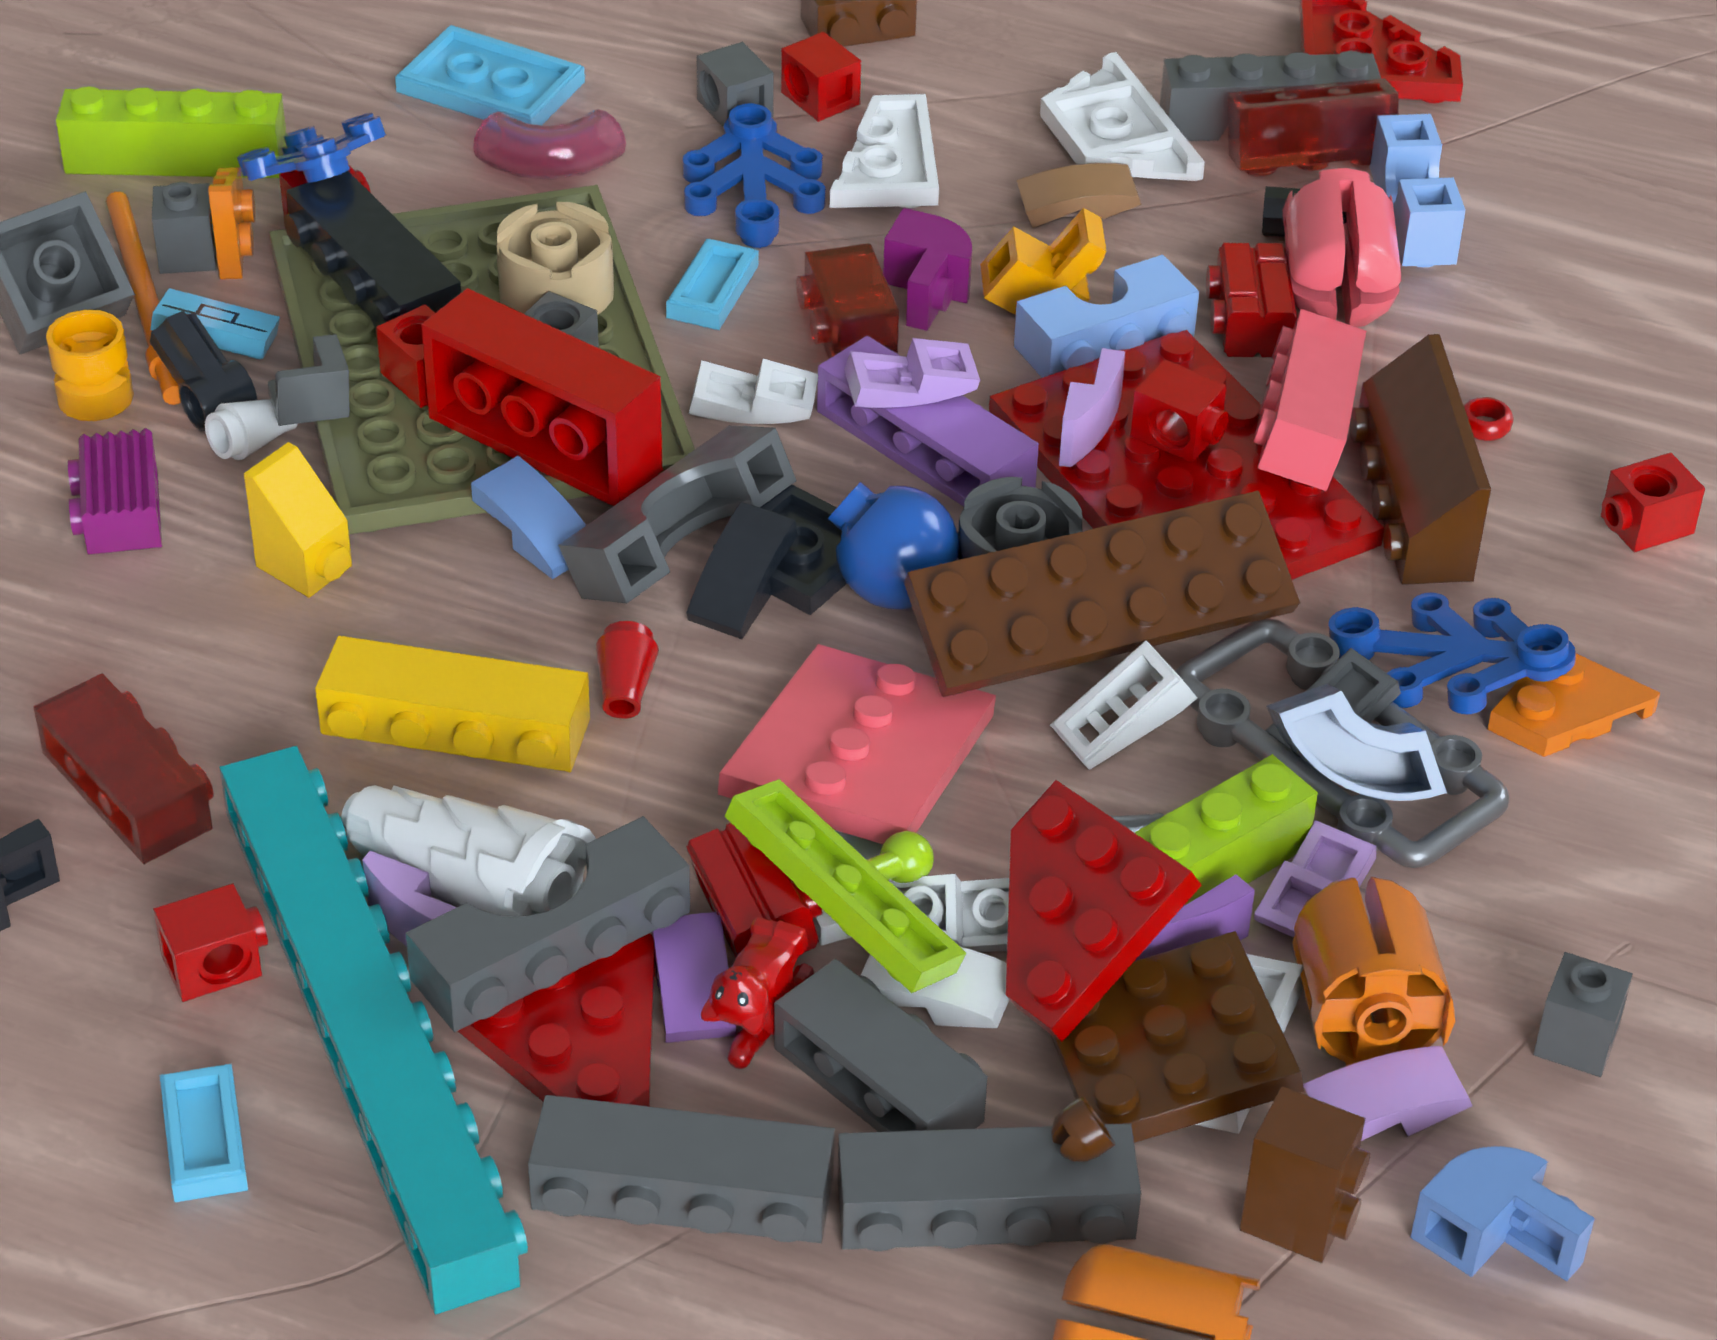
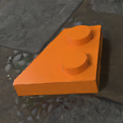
[208,167,256,280]
[1487,653,1660,757]

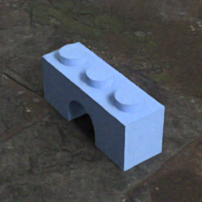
[1370,114,1466,268]
[1014,254,1199,378]

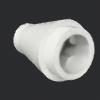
[205,399,297,460]

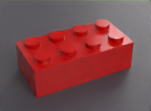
[421,288,663,506]

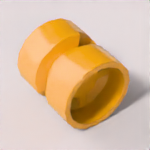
[46,309,134,421]

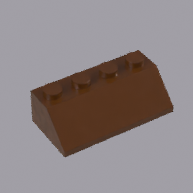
[1349,334,1491,585]

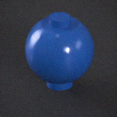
[828,482,959,610]

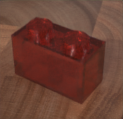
[796,243,899,359]

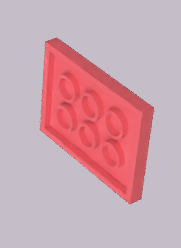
[718,644,996,844]

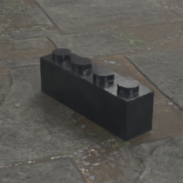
[284,171,462,328]

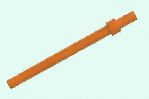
[106,191,181,405]

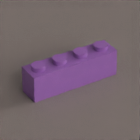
[817,336,1039,507]

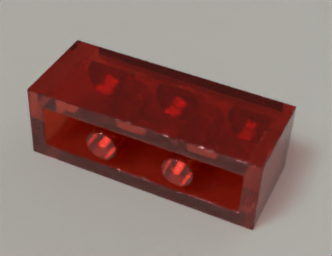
[1228,78,1399,176]
[33,673,214,865]

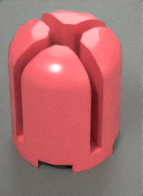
[1283,168,1401,327]

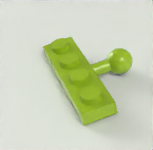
[724,779,966,993]

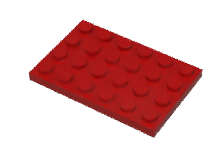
[989,330,1384,580]

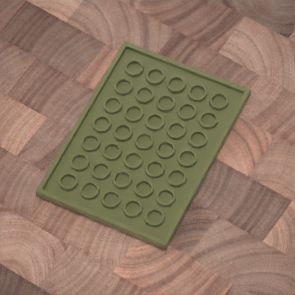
[269,185,695,534]

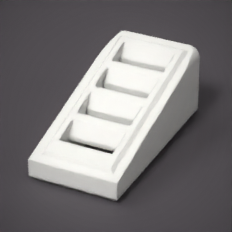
[1050,640,1197,770]

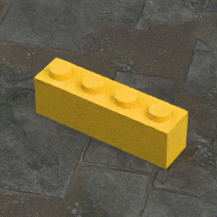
[315,635,590,772]

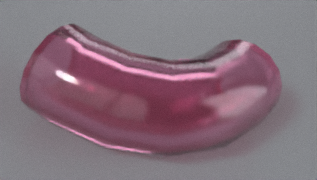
[473,109,626,180]

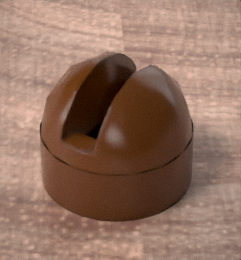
[1051,1096,1116,1162]

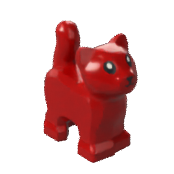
[701,917,814,1069]

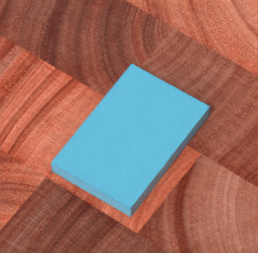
[395,25,585,135]

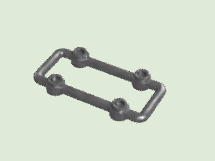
[1175,618,1509,868]

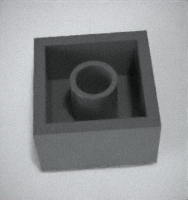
[0,191,135,355]

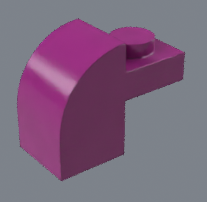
[883,208,972,331]

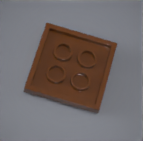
[1051,931,1304,1143]

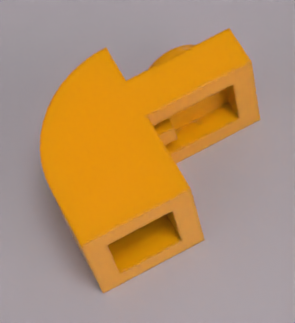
[980,208,1107,315]

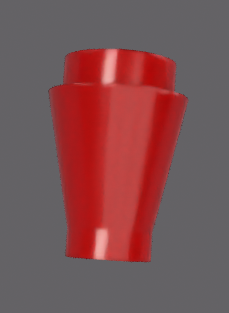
[595,621,659,719]

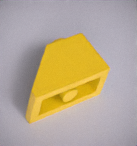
[244,442,352,598]

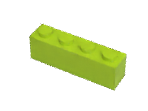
[56,86,286,178]
[1134,754,1318,905]

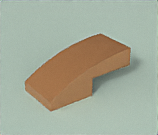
[1017,163,1142,228]

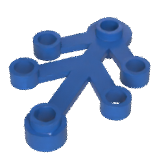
[683,104,826,248]
[237,113,386,183]
[1329,592,1576,714]

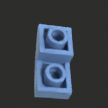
[471,456,586,579]

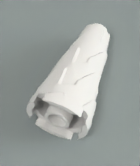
[341,785,596,916]

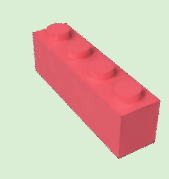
[1253,309,1366,491]

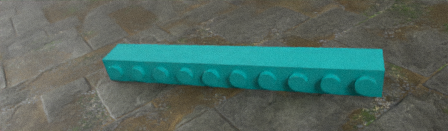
[220,745,528,1315]

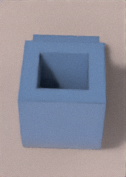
[1410,1146,1595,1281]

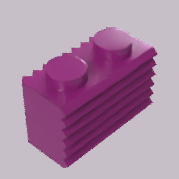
[68,428,162,555]

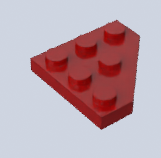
[1299,0,1463,103]
[1006,780,1202,1042]
[457,933,655,1107]

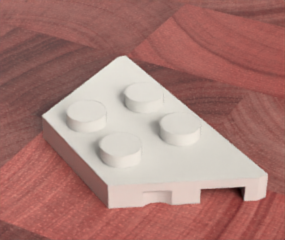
[1040,52,1205,181]

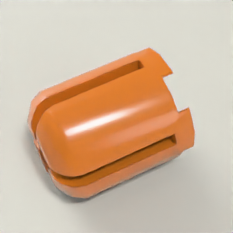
[1292,876,1455,1066]
[1052,1244,1260,1340]

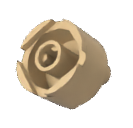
[496,202,614,315]

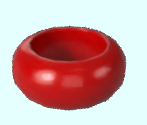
[1464,397,1514,441]

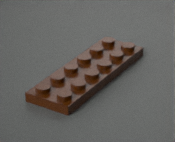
[904,490,1300,697]

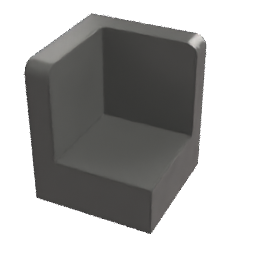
[268,334,350,426]

